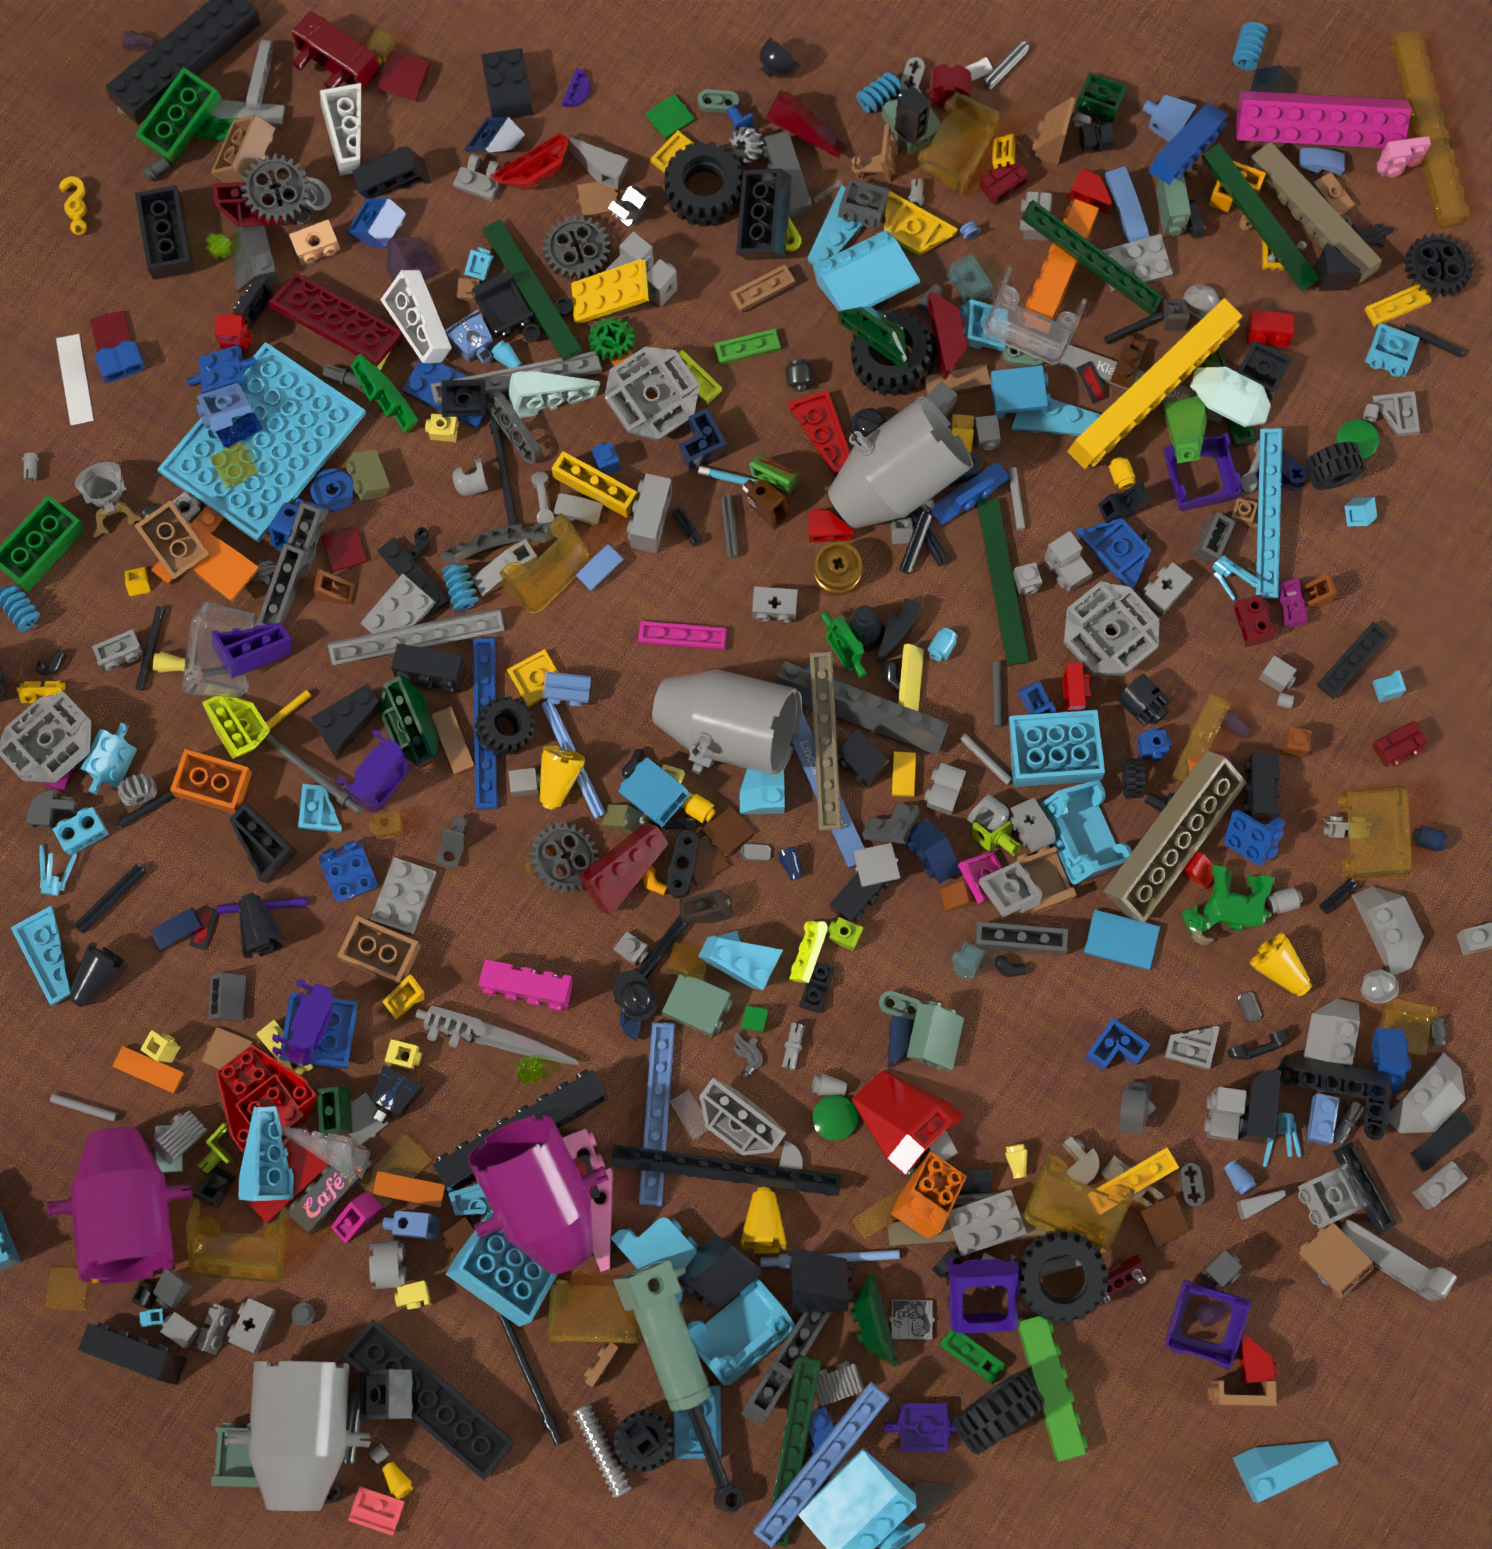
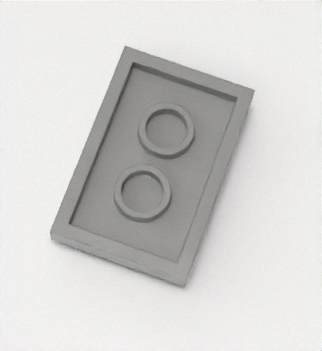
[1102,234,1173,293]
[361,574,436,634]
[370,857,437,935]
[947,1190,1027,1256]

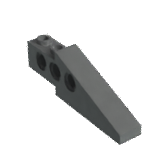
[256,502,329,626]
[741,1312,831,1427]

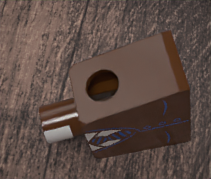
[742,479,790,530]

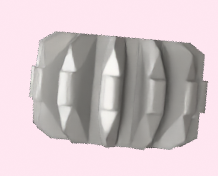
[728,127,764,163]
[118,773,157,806]

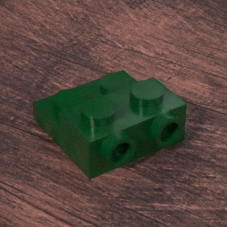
[1074,72,1128,123]

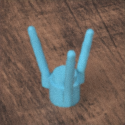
[1212,555,1258,601]
[39,844,77,896]
[1263,1113,1302,1167]

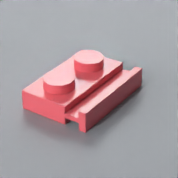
[348,1487,405,1536]

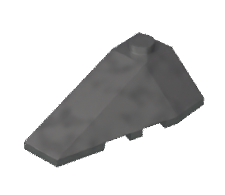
[233,226,279,292]

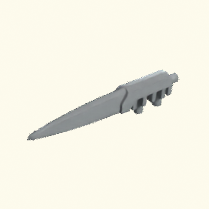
[416,1005,578,1065]

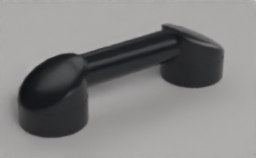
[523,297,572,342]
[1227,1029,1289,1060]

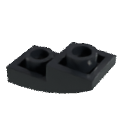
[799,962,835,1014]

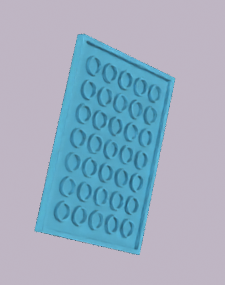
[157,342,366,543]

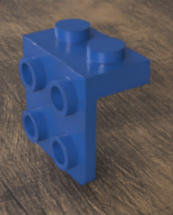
[1224,809,1285,866]
[319,840,377,902]

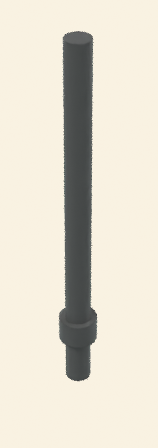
[263,733,364,815]

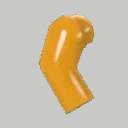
[642,866,667,896]

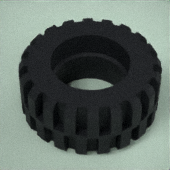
[664,141,743,226]
[850,310,933,396]
[1019,1230,1108,1324]
[953,1371,1045,1455]

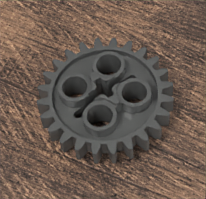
[241,154,311,224]
[542,215,611,281]
[527,822,599,894]

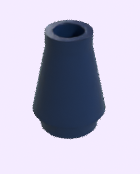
[777,846,803,881]

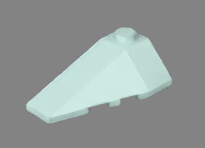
[508,371,600,418]

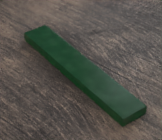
[1202,347,1256,448]

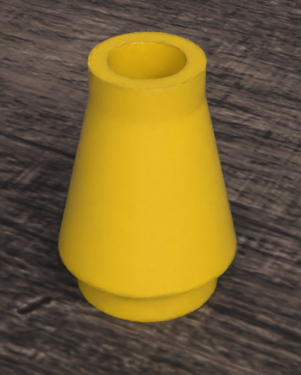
[382,1462,413,1499]

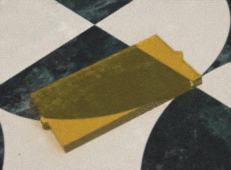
[358,1134,432,1209]

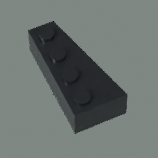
[78,1322,187,1385]

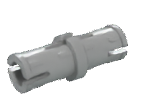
[781,1023,805,1070]

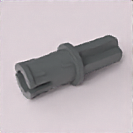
[323,364,363,389]
[1333,1101,1365,1146]

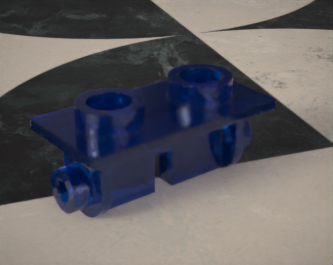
[215,412,263,449]

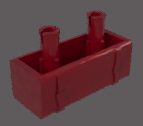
[291,10,379,92]

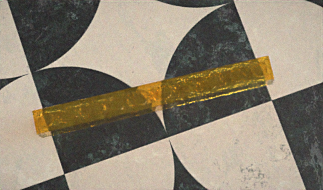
[1390,30,1470,229]

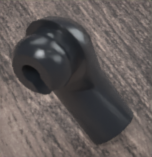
[35,650,66,676]

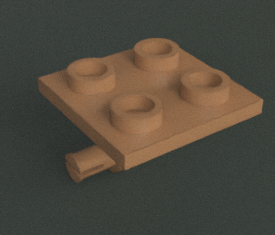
[852,124,898,182]

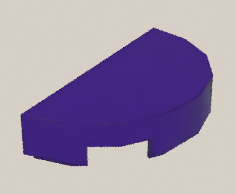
[562,68,590,108]

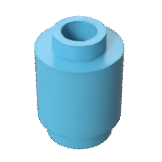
[928,628,958,661]

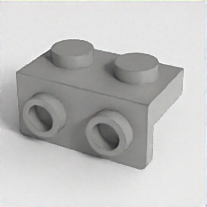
[92,629,144,672]

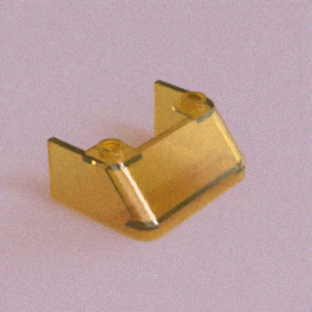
[186,1200,288,1283]

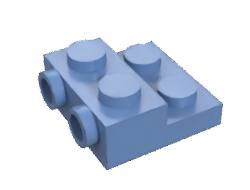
[196,383,252,432]

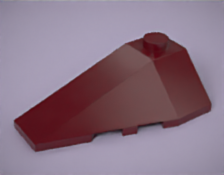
[765,89,845,159]

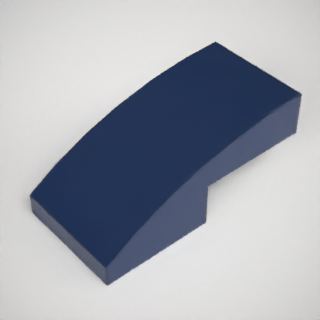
[150,908,203,950]

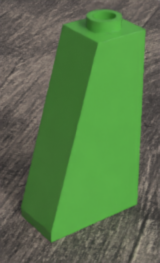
[1164,396,1208,463]

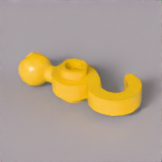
[59,177,87,235]

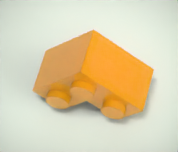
[1208,161,1266,213]

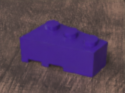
[211,623,292,678]

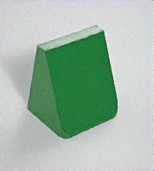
[741,1006,768,1034]

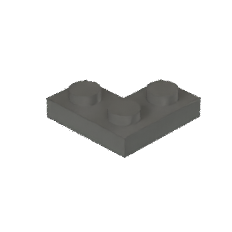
[862,803,920,844]

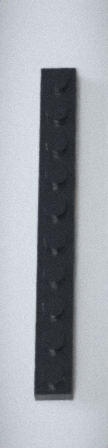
[610,1144,841,1196]

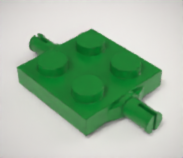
[820,611,867,678]

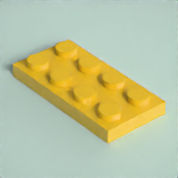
[571,259,648,324]

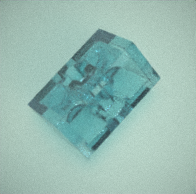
[948,253,994,302]

